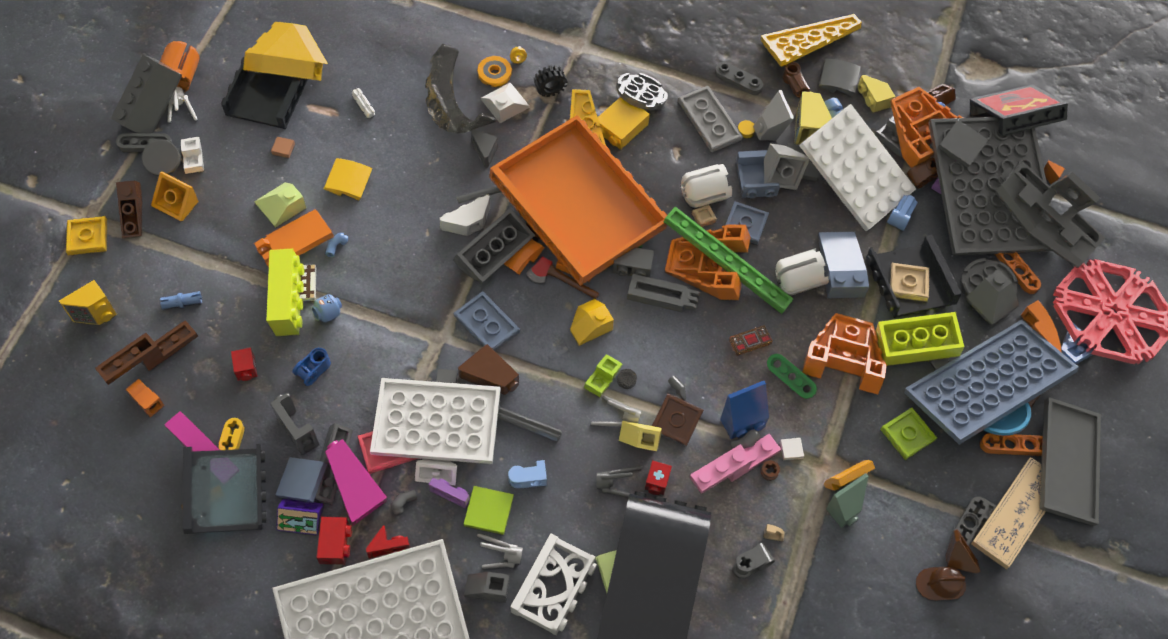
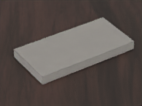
[678,86,743,152]

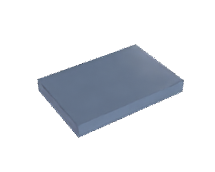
[453,291,520,351]

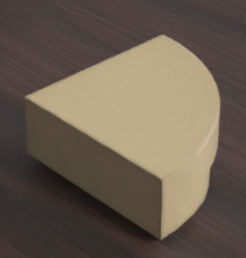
[763,524,785,541]

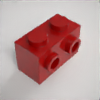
[317,517,352,565]

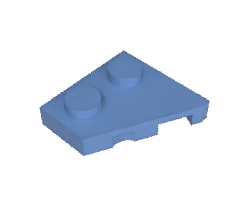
[1061,323,1094,364]

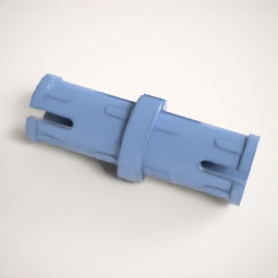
[160,291,202,310]

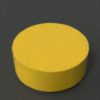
[738,120,755,138]

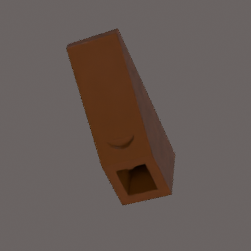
[116,180,142,238]

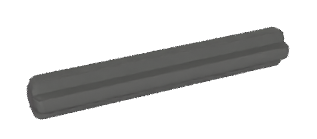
[498,407,562,441]

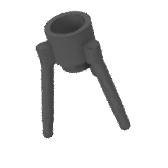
[597,466,642,498]

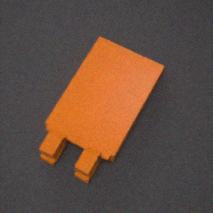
[254,209,334,268]

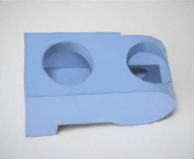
[508,460,547,488]

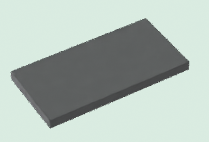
[1040,397,1101,526]

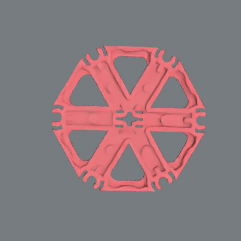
[1053,259,1168,365]

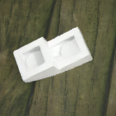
[181,137,204,174]

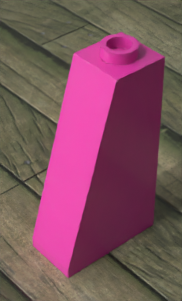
[325,439,387,526]

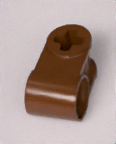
[906,158,938,189]

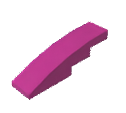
[165,411,239,485]

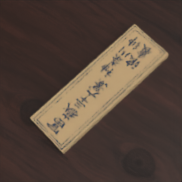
[971,457,1046,570]

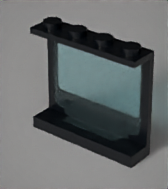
[183,444,266,534]

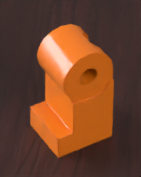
[125,379,164,418]

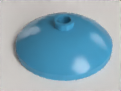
[984,403,1031,436]

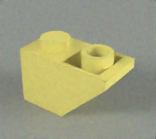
[858,75,895,113]
[619,421,662,451]

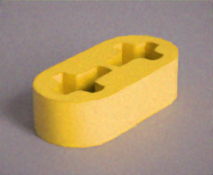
[219,418,244,450]

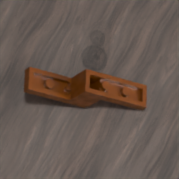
[95,320,198,385]

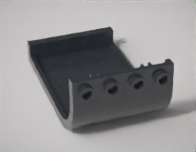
[597,491,711,639]

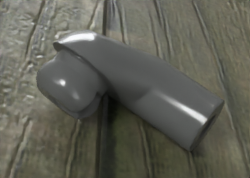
[668,376,686,401]
[731,430,760,449]
[391,490,417,515]

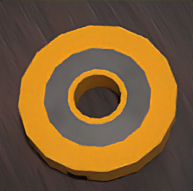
[477,56,512,87]

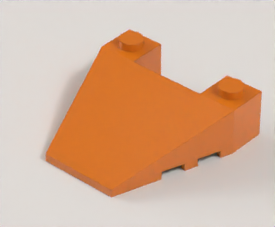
[890,87,963,168]
[665,225,751,300]
[802,313,886,395]

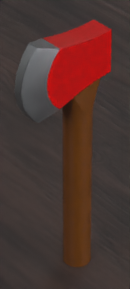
[527,256,600,299]

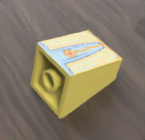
[794,91,832,145]

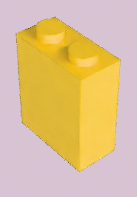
[597,97,650,150]

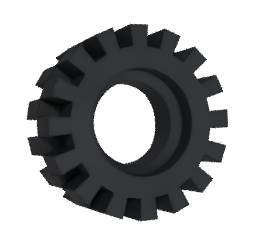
[533,65,568,97]

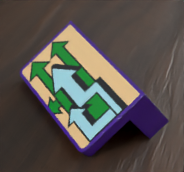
[276,499,324,535]

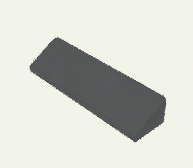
[314,423,353,505]

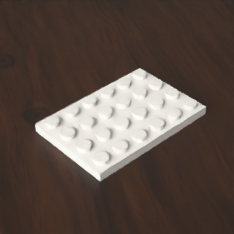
[799,104,916,231]
[370,378,501,464]

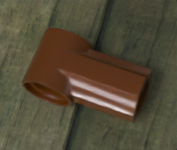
[783,62,810,98]

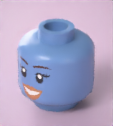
[312,294,342,323]

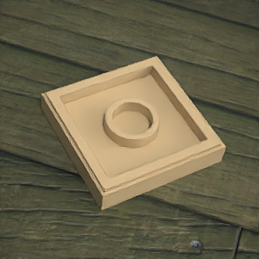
[890,263,929,302]

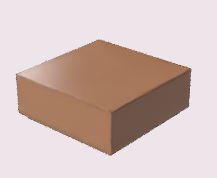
[271,137,295,158]

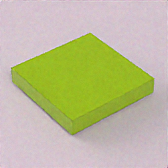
[880,408,937,460]
[464,486,514,535]

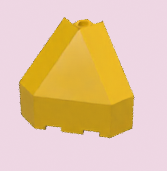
[243,22,328,81]

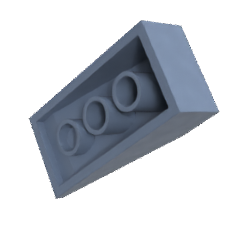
[818,232,869,298]

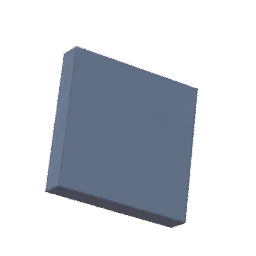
[726,201,769,245]
[275,457,327,503]

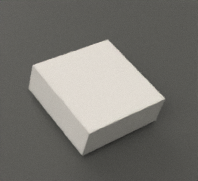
[780,438,804,461]

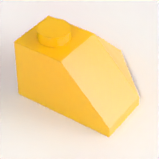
[570,299,614,346]

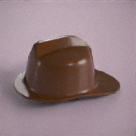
[916,567,966,601]

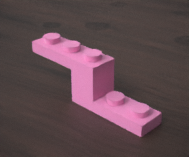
[690,434,781,494]

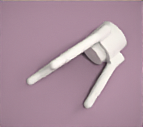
[167,87,197,123]

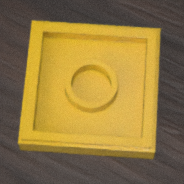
[66,216,107,255]

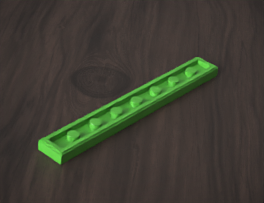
[663,207,793,314]

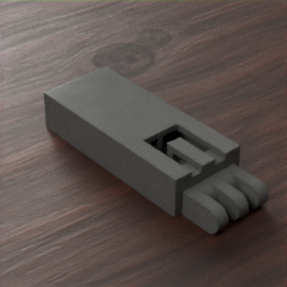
[627,274,700,312]

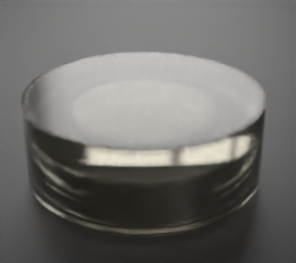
[617,369,637,389]

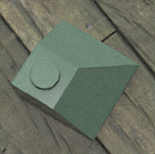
[826,473,869,528]

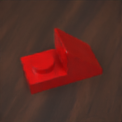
[366,525,410,559]

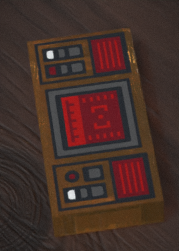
[729,325,773,356]

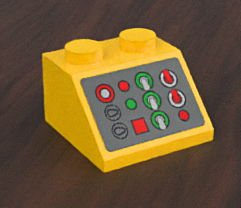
[59,280,117,325]

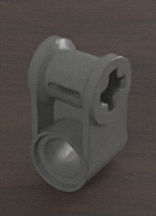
[733,543,775,579]

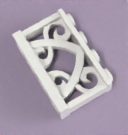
[510,534,597,635]

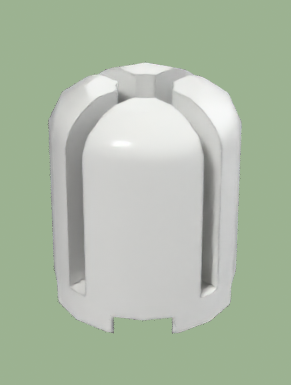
[681,164,732,208]
[775,248,829,295]

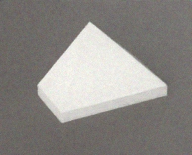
[415,459,457,486]

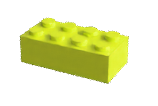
[266,248,304,336]
[876,312,964,366]

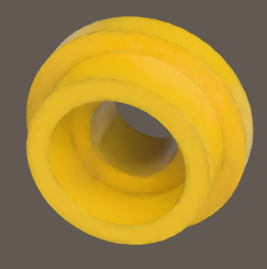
[510,47,527,64]

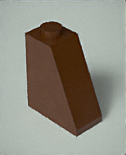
[458,344,519,395]

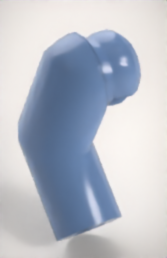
[325,233,348,257]

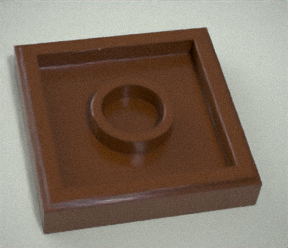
[652,393,704,446]

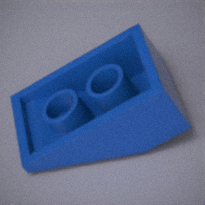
[720,381,769,439]

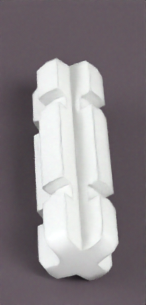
[352,88,375,118]

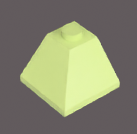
[254,182,306,228]

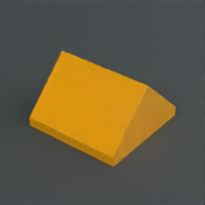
[151,172,199,221]

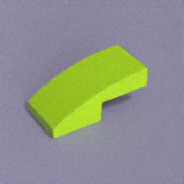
[584,354,622,397]

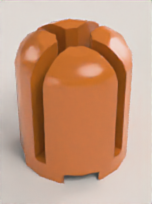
[160,41,200,93]

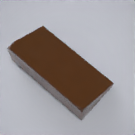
[927,84,956,105]

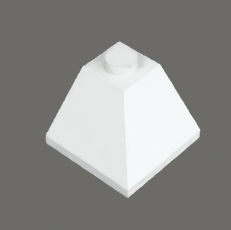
[481,83,529,123]

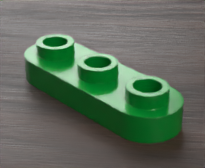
[767,354,817,399]

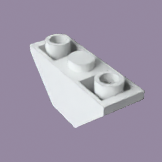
[439,195,490,236]

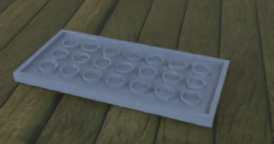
[905,320,1079,445]

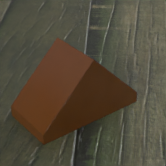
[946,529,980,574]

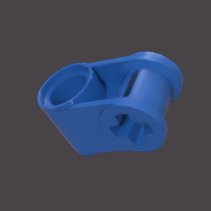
[292,347,331,386]

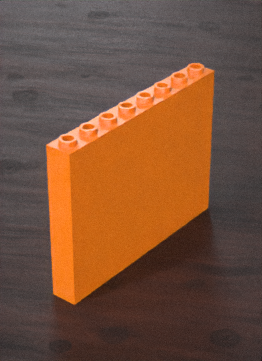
[489,115,667,286]

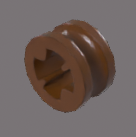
[761,460,780,481]

